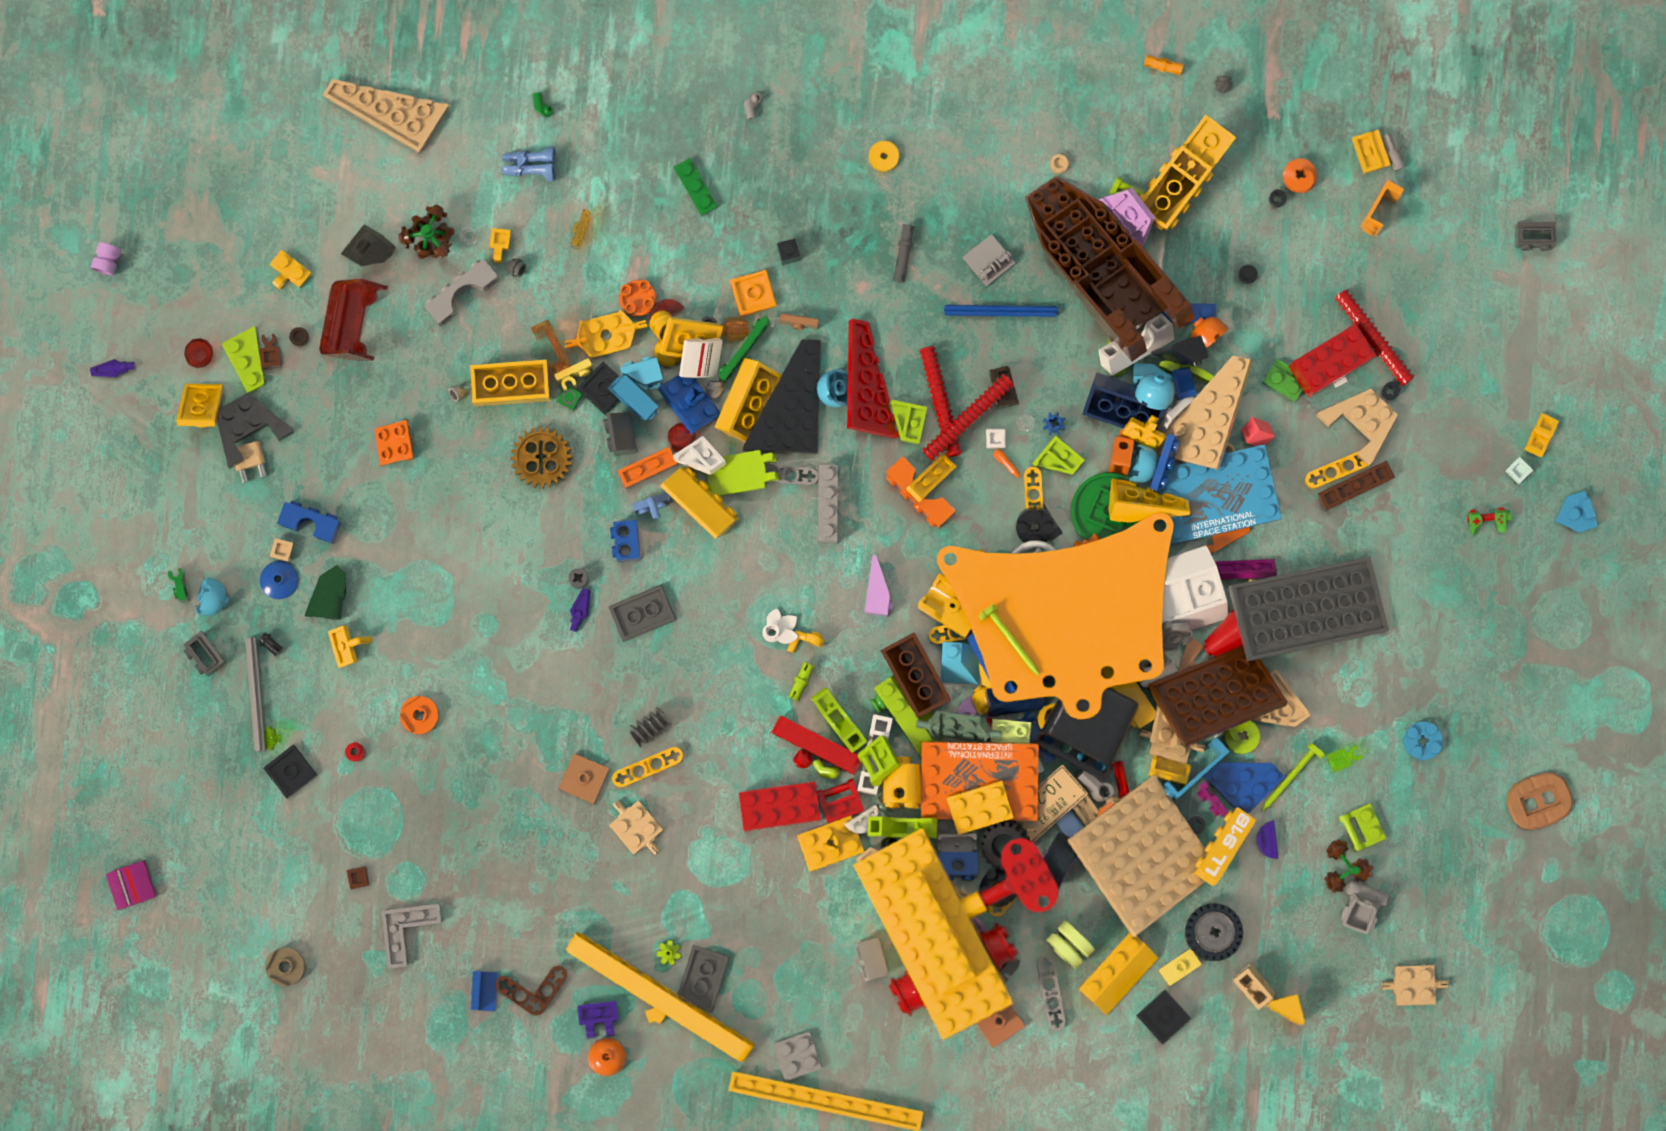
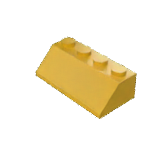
[715,358,781,442]
[660,466,739,539]
[1078,932,1158,1016]

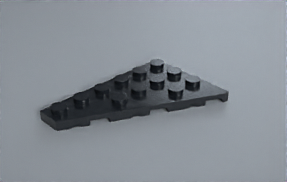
[743,339,821,454]

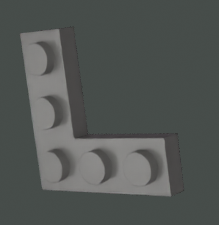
[381,904,442,969]

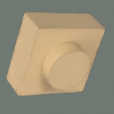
[270,538,294,562]

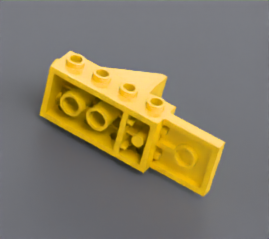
[1139,115,1236,231]

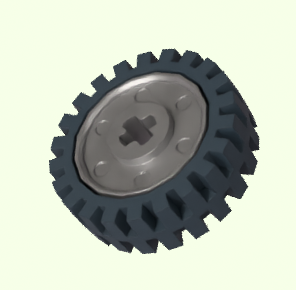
[1185,903,1243,961]

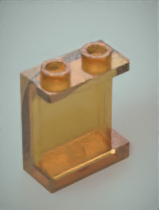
[531,319,571,374]

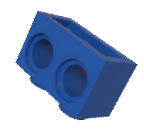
[610,520,641,562]

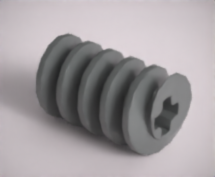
[630,707,672,748]

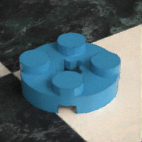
[1403,722,1443,761]

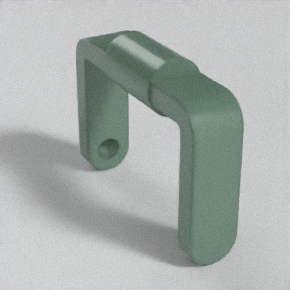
[874,789,908,818]

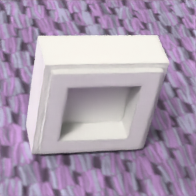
[986,429,1006,449]

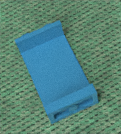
[1163,737,1230,800]

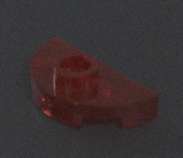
[650,299,684,319]

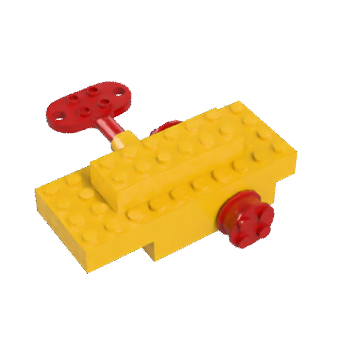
[853,829,1059,1040]

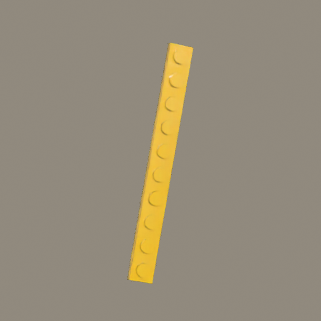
[728,1072,923,1131]

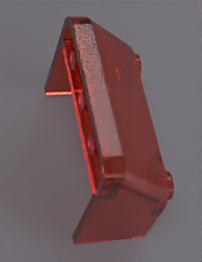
[319,279,388,361]

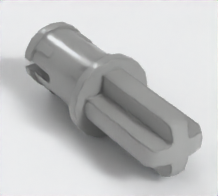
[1382,133,1405,172]

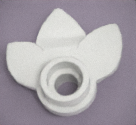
[762,609,798,644]

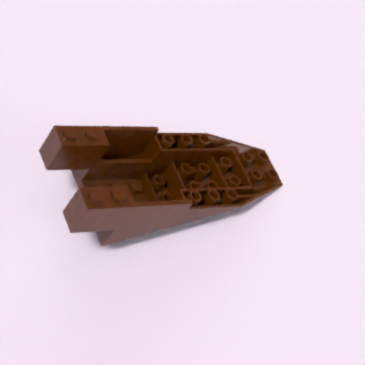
[1025,176,1194,362]

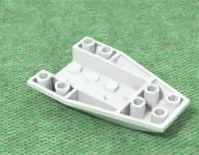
[1162,545,1228,630]

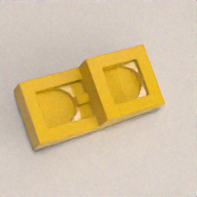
[1524,413,1559,458]

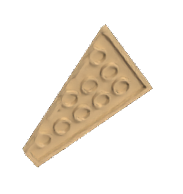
[1156,356,1253,470]

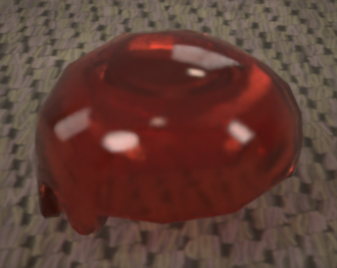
[184,338,213,369]
[667,422,697,452]

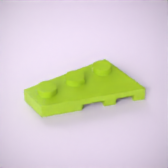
[221,326,265,394]

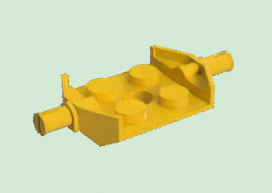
[564,310,647,358]

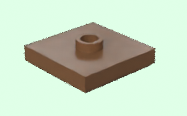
[559,754,609,804]

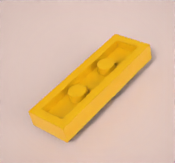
[906,453,957,502]

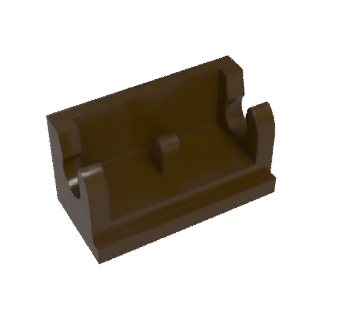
[989,366,1019,409]

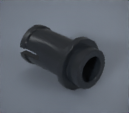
[258,632,283,656]

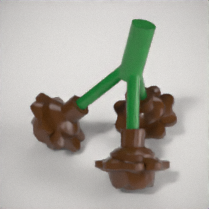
[1325,839,1373,893]

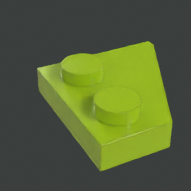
[891,400,927,445]
[1032,436,1085,475]

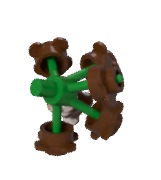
[398,205,455,259]

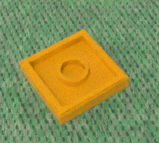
[730,270,777,317]

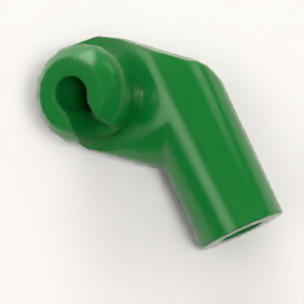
[533,92,554,117]

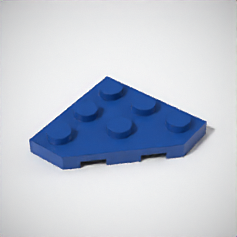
[1203,762,1285,814]

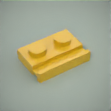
[1352,129,1391,174]

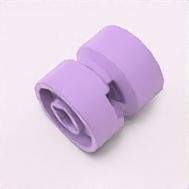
[90,242,122,276]

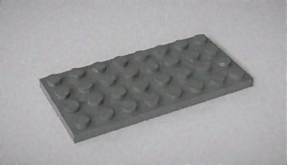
[1228,557,1389,662]

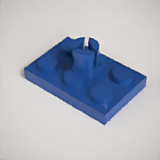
[657,375,721,435]

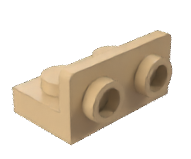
[1150,705,1181,748]

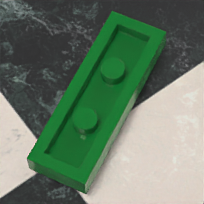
[673,158,718,217]

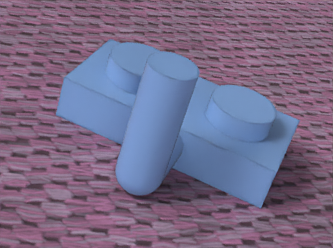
[632,492,672,519]

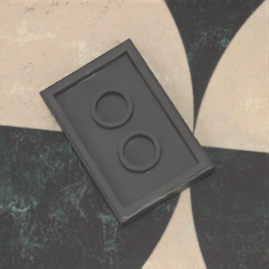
[608,585,676,642]
[677,945,730,1012]

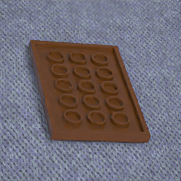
[1148,646,1288,748]

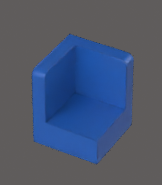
[1171,367,1196,400]

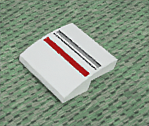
[679,338,723,378]

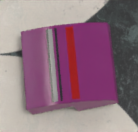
[106,860,157,911]

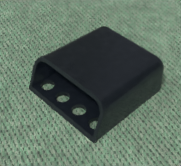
[1034,687,1139,781]

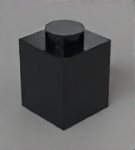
[777,238,800,266]

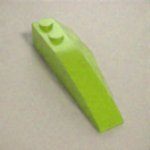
[874,675,943,759]

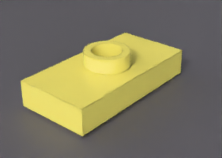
[1159,949,1202,986]

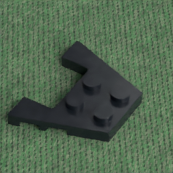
[217,393,294,469]

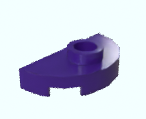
[1256,820,1279,859]

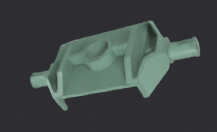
[916,711,1002,742]

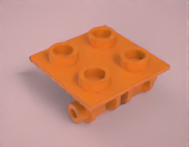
[374,420,414,466]

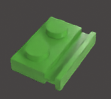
[1262,359,1303,402]

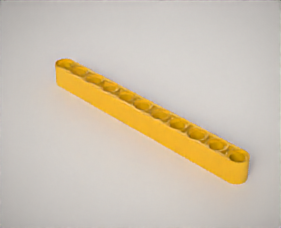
[566,932,755,1062]

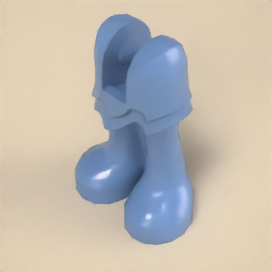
[501,147,556,182]

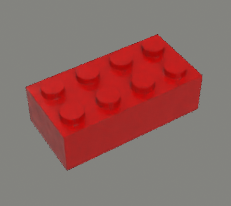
[1288,324,1377,398]
[738,782,821,832]

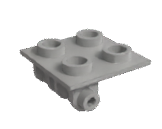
[962,234,1015,286]

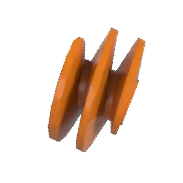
[1282,158,1317,193]

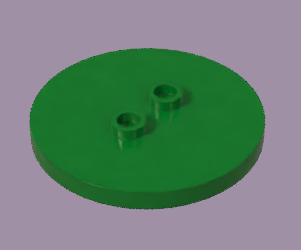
[1071,472,1140,541]

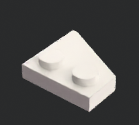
[1158,396,1195,433]
[673,436,726,475]

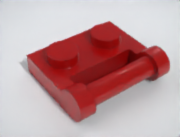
[817,778,864,824]

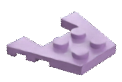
[1097,188,1155,247]

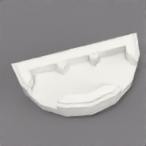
[844,805,879,834]

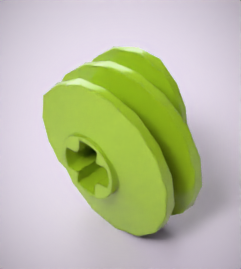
[1224,721,1260,754]

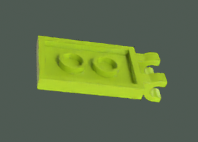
[707,450,779,496]

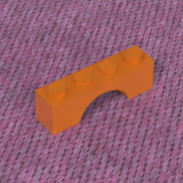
[886,456,956,529]

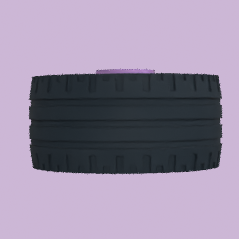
[1043,832,1078,890]

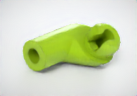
[812,758,840,779]

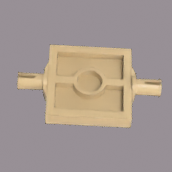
[1139,728,1205,764]
[609,800,664,855]
[1381,965,1448,1006]

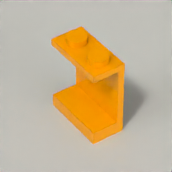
[1360,180,1404,236]

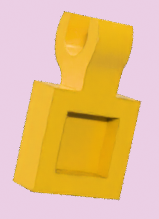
[489,228,511,264]

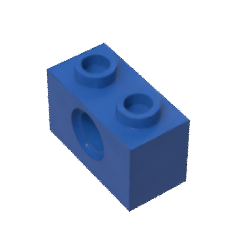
[938,852,978,881]

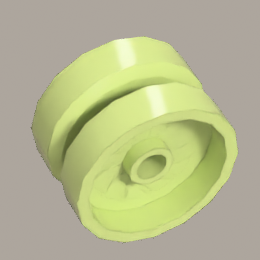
[1046,921,1095,970]

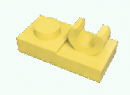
[554,358,593,391]

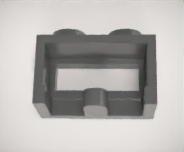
[1515,222,1556,251]
[183,631,227,677]

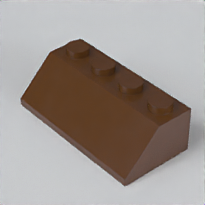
[881,632,951,718]

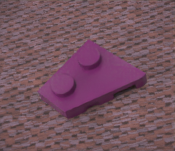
[1196,781,1228,818]

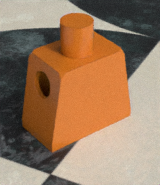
[1108,429,1134,477]

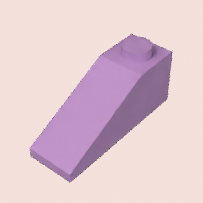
[864,555,893,617]

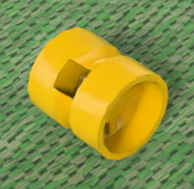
[649,311,672,342]

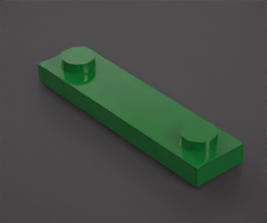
[718,316,770,383]

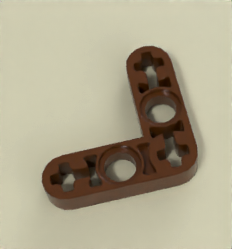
[495,966,567,1016]

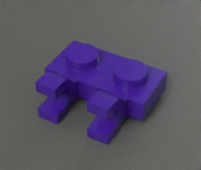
[577,1001,619,1039]

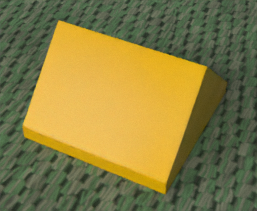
[1264,995,1305,1025]

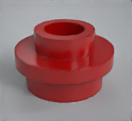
[345,742,365,762]

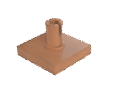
[977,1006,1025,1048]

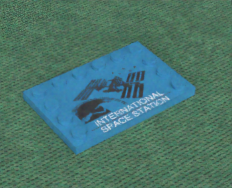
[1157,444,1282,546]

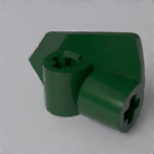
[305,565,346,620]

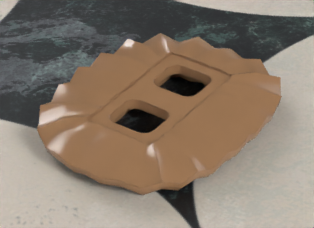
[1506,772,1573,830]

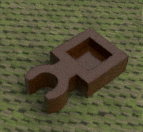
[260,334,281,368]

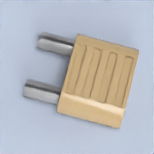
[235,441,267,483]

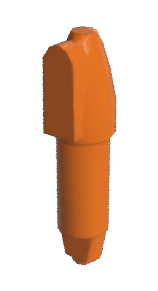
[993,449,1020,478]

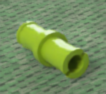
[788,662,815,701]

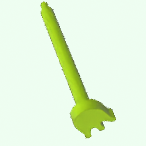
[979,604,1040,676]
[1261,742,1325,811]

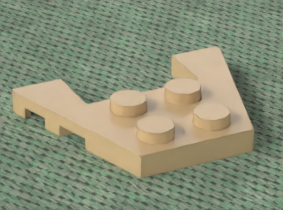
[1317,389,1398,467]

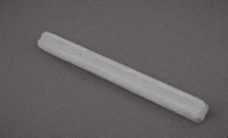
[245,637,266,752]

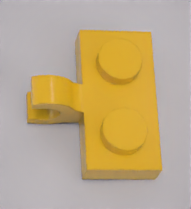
[270,250,312,290]
[1122,415,1165,451]

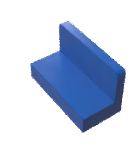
[471,971,498,1011]

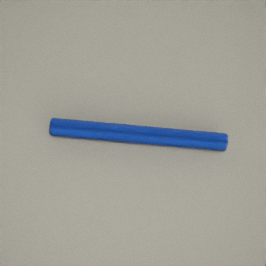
[944,305,1058,317]

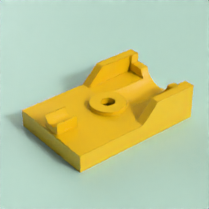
[918,573,972,639]

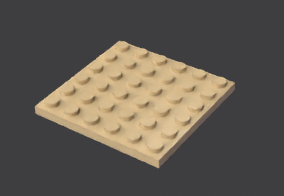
[1067,774,1206,936]

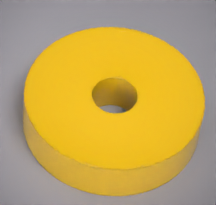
[869,141,899,172]

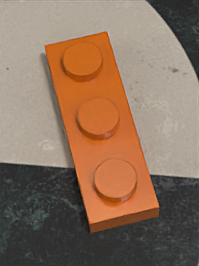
[618,447,678,489]

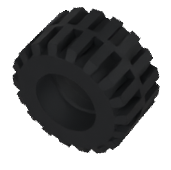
[980,820,1030,870]

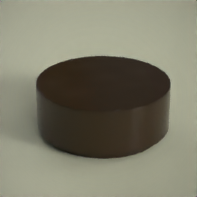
[289,327,309,347]

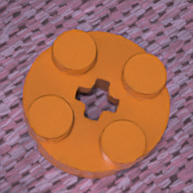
[400,696,439,735]

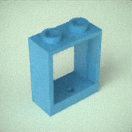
[607,374,659,420]

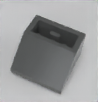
[603,413,637,457]

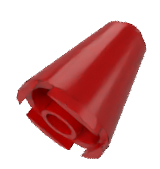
[1203,609,1243,657]

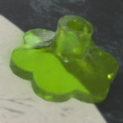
[264,726,281,750]

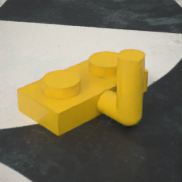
[328,625,372,668]

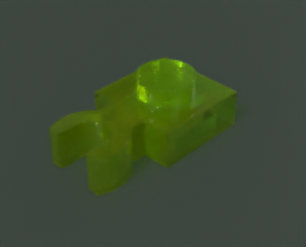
[1326,746,1363,773]

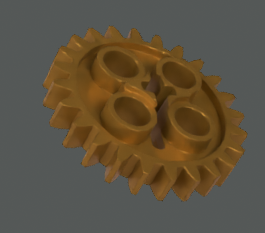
[510,426,573,489]

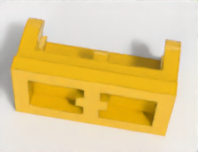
[1148,756,1191,786]

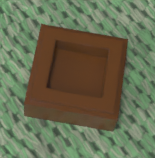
[347,866,370,889]

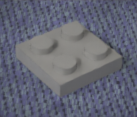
[773,1031,822,1081]

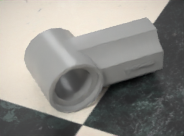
[1076,770,1114,802]

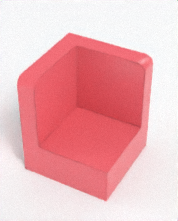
[1241,417,1275,446]

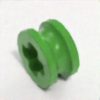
[869,695,887,714]

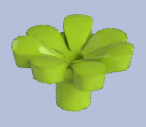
[656,940,682,965]

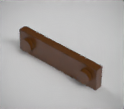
[1318,461,1395,511]

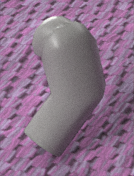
[744,92,762,120]

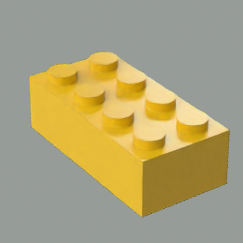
[470,360,551,407]

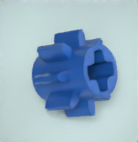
[1043,412,1065,436]

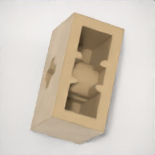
[1233,963,1276,1010]

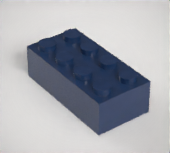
[1082,372,1165,430]

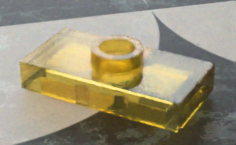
[571,209,591,250]

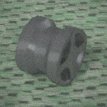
[569,569,589,589]

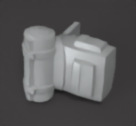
[1340,879,1389,935]

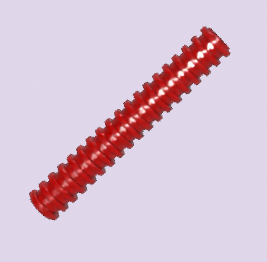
[1334,289,1415,386]
[919,346,963,457]
[922,374,1014,461]

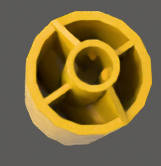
[883,757,921,809]

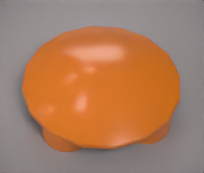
[619,280,656,316]

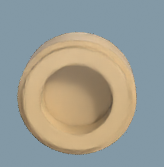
[1050,154,1069,174]

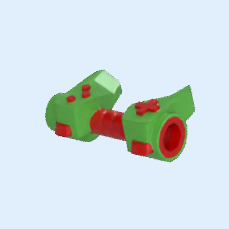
[1467,507,1511,535]

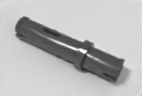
[893,224,915,283]

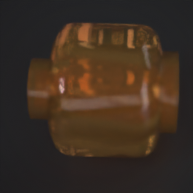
[721,317,749,342]

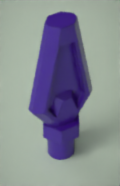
[90,359,135,378]
[570,588,590,632]

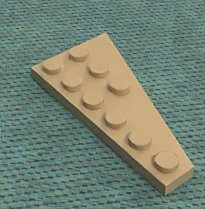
[323,79,449,153]

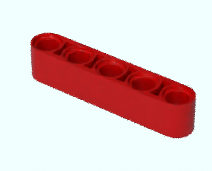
[771,715,862,775]

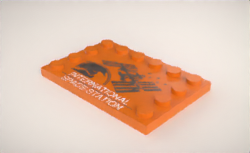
[921,741,1039,821]

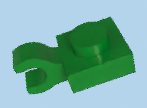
[168,568,189,603]

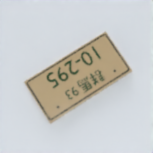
[1009,765,1089,843]

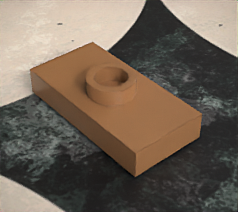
[780,313,819,330]

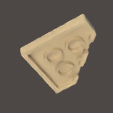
[1251,669,1311,727]

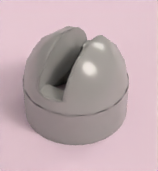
[448,385,465,402]

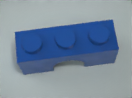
[277,500,341,544]

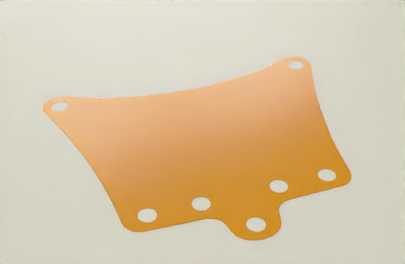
[937,513,1173,719]

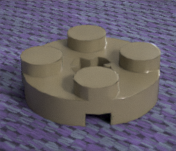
[265,947,305,986]

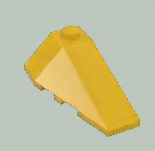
[1109,479,1190,522]

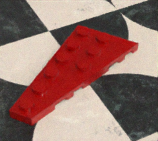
[847,318,900,439]

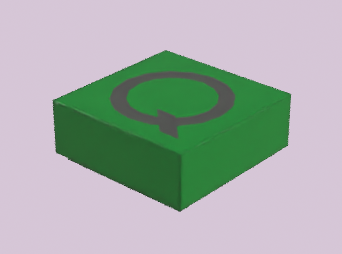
[556,385,582,411]

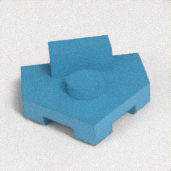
[1555,491,1598,533]

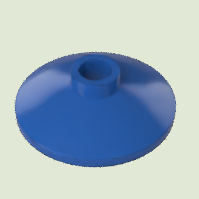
[260,561,298,599]

